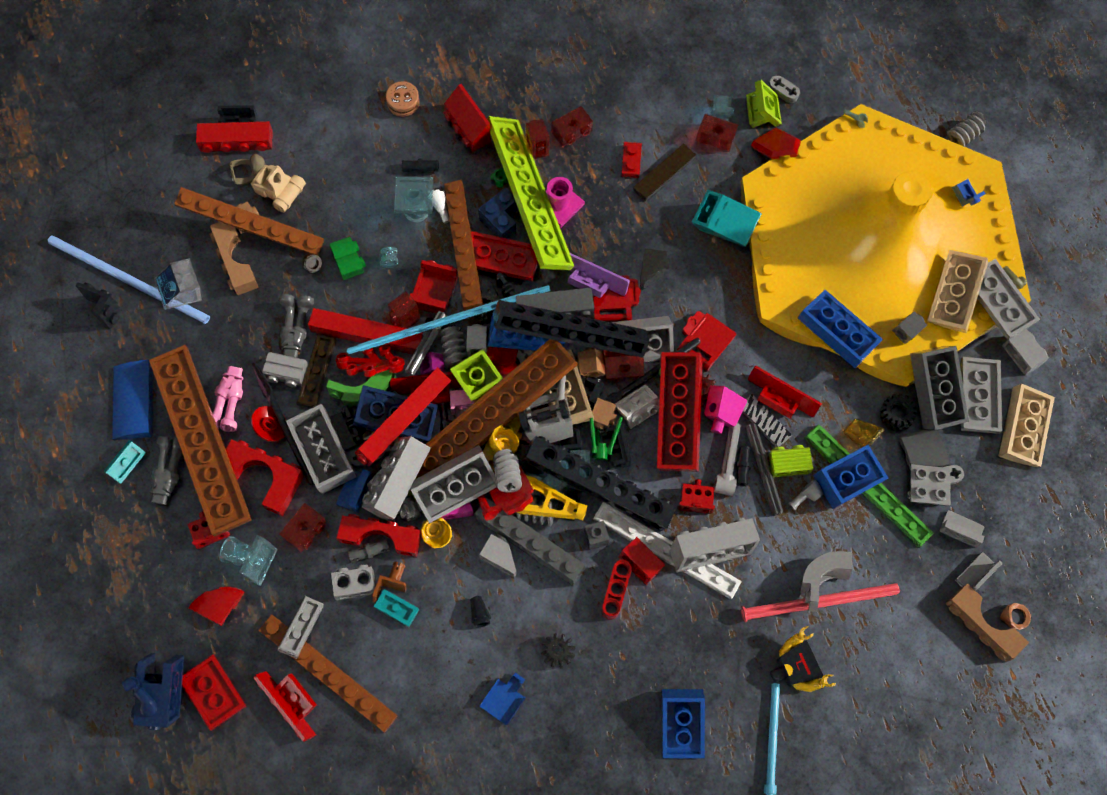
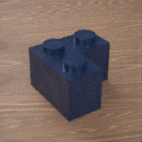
[478,187,518,239]

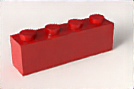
[196,122,273,153]

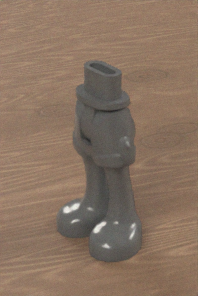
[278,294,314,358]
[150,436,182,505]

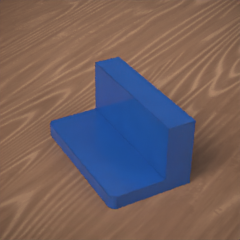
[336,469,373,513]

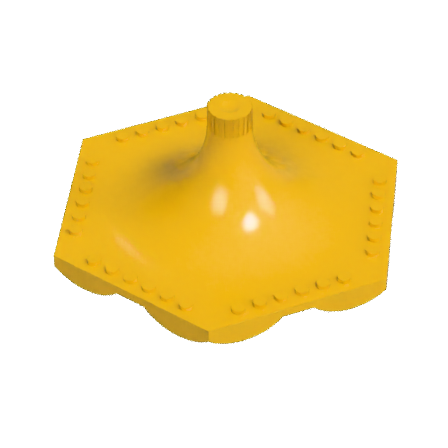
[741,104,1031,387]

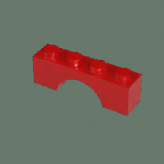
[337,514,421,558]

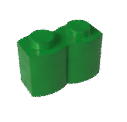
[329,237,366,280]

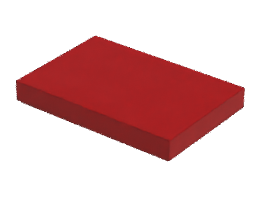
[182,655,247,731]

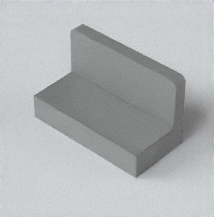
[939,510,985,548]
[955,552,1003,591]

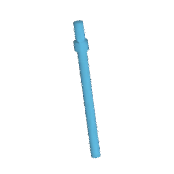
[764,683,780,795]

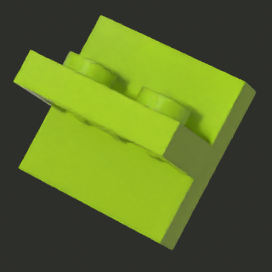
[746,80,782,128]

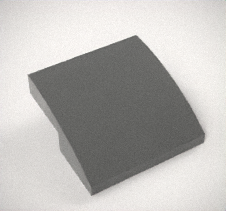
[899,429,950,470]

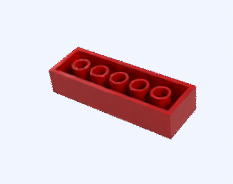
[657,352,703,472]

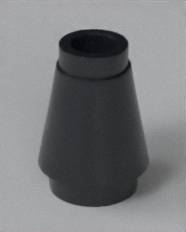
[470,596,491,628]

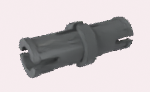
[348,539,390,563]

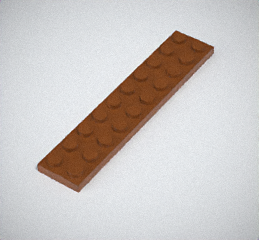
[416,339,578,478]
[149,345,252,537]

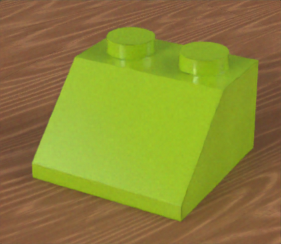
[450,349,503,401]

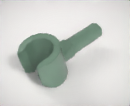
[844,109,868,128]

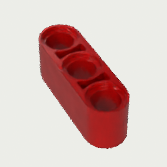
[602,560,631,620]

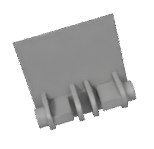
[907,464,951,506]

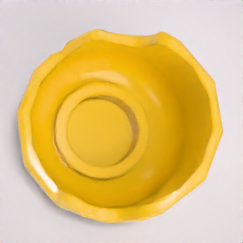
[489,425,519,453]
[420,517,452,548]

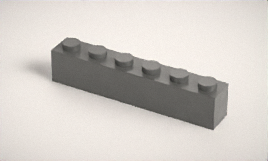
[475,498,585,586]

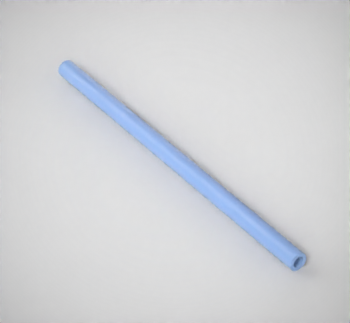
[48,235,210,324]

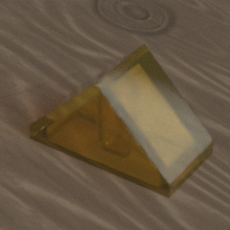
[843,419,884,448]

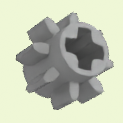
[399,497,422,521]

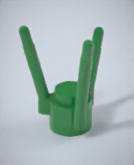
[590,417,623,460]

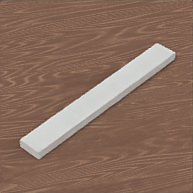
[593,502,742,600]

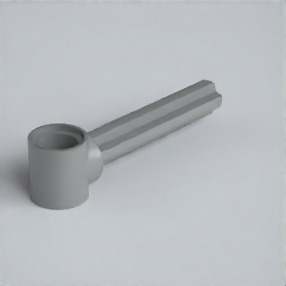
[713,423,741,496]

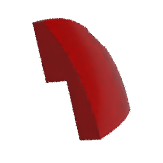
[188,587,245,626]

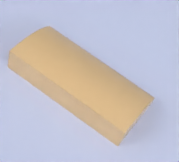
[928,250,988,333]
[545,349,594,425]
[999,384,1055,468]

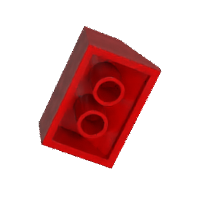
[443,84,491,152]

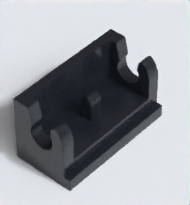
[217,105,258,123]
[601,424,632,470]

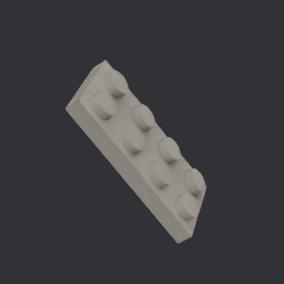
[977,259,1040,340]
[961,357,1002,434]

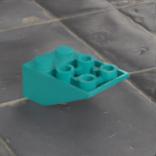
[692,190,761,247]

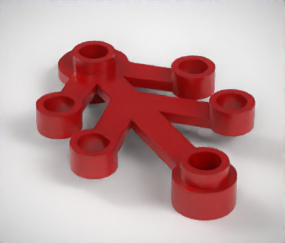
[335,345,405,377]

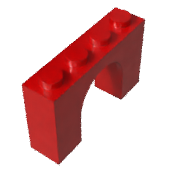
[226,439,304,517]

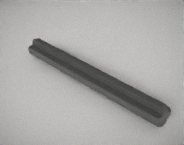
[745,423,783,516]

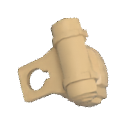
[251,164,306,213]

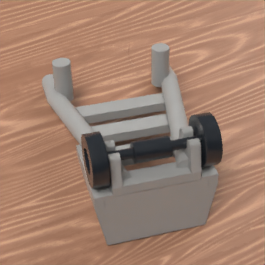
[519,375,573,443]

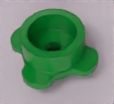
[490,168,509,188]

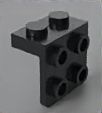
[76,282,122,329]

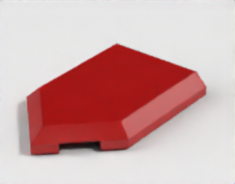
[751,128,801,159]

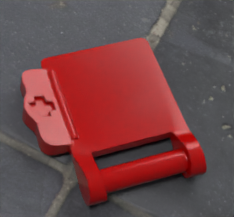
[593,275,641,322]
[676,311,736,372]
[476,465,534,520]

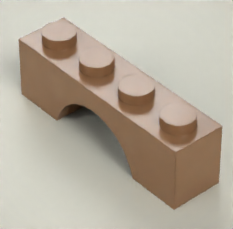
[209,222,259,295]
[946,583,1029,662]

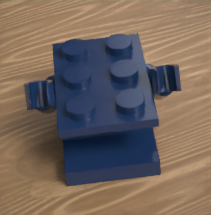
[122,653,184,730]

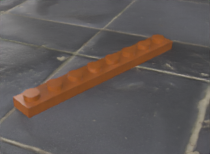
[444,180,483,311]
[175,187,324,256]
[258,615,398,733]

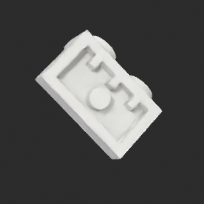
[615,385,659,429]

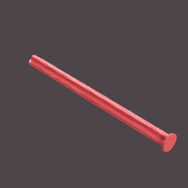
[741,583,900,622]

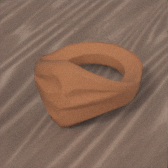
[1000,603,1031,630]

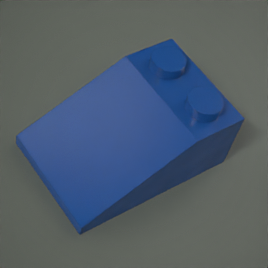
[813,445,888,509]
[662,689,705,758]

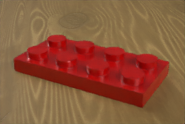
[471,231,538,281]

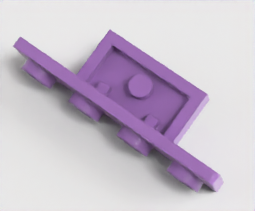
[567,252,630,298]

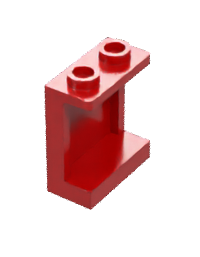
[408,260,458,315]

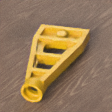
[516,475,588,521]

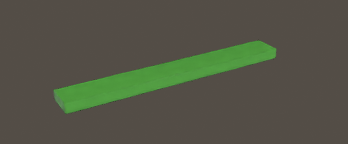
[804,424,934,548]

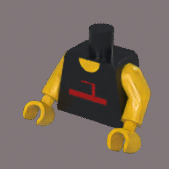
[770,626,836,692]

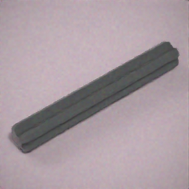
[405,311,447,376]

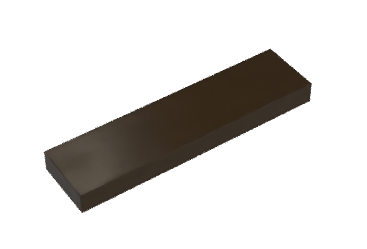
[633,143,696,201]
[296,334,337,408]

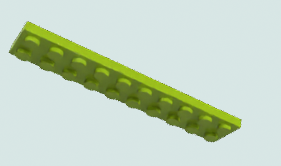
[487,116,574,270]

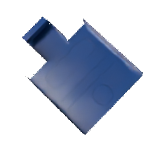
[480,672,526,725]

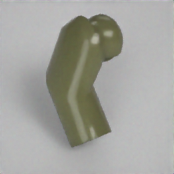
[1003,266,1027,289]

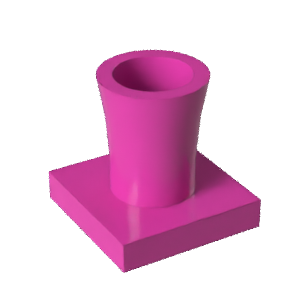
[546,177,585,228]

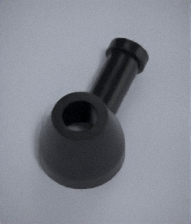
[438,402,453,431]

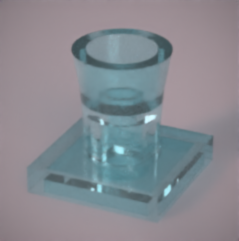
[394,177,434,222]
[219,535,278,586]

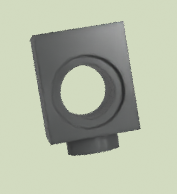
[892,311,927,344]
[584,521,609,550]

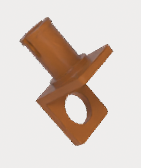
[372,562,407,603]

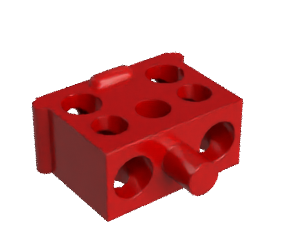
[678,479,715,514]
[187,512,230,549]

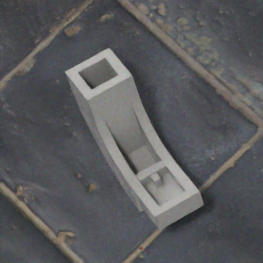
[801,551,852,612]

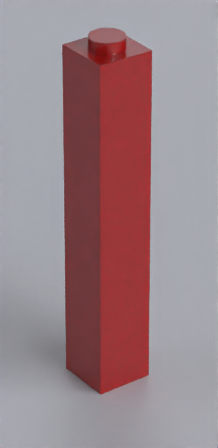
[308,308,424,355]
[355,367,451,466]

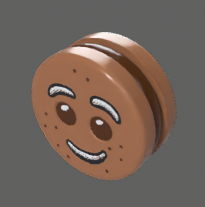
[386,81,419,117]

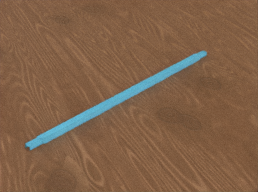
[347,285,550,354]

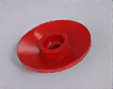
[251,406,287,442]

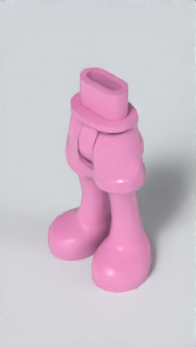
[212,366,243,432]

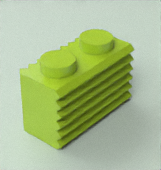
[768,445,813,478]

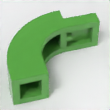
[326,366,396,408]

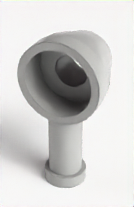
[788,479,823,511]

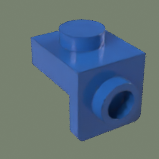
[952,179,985,207]

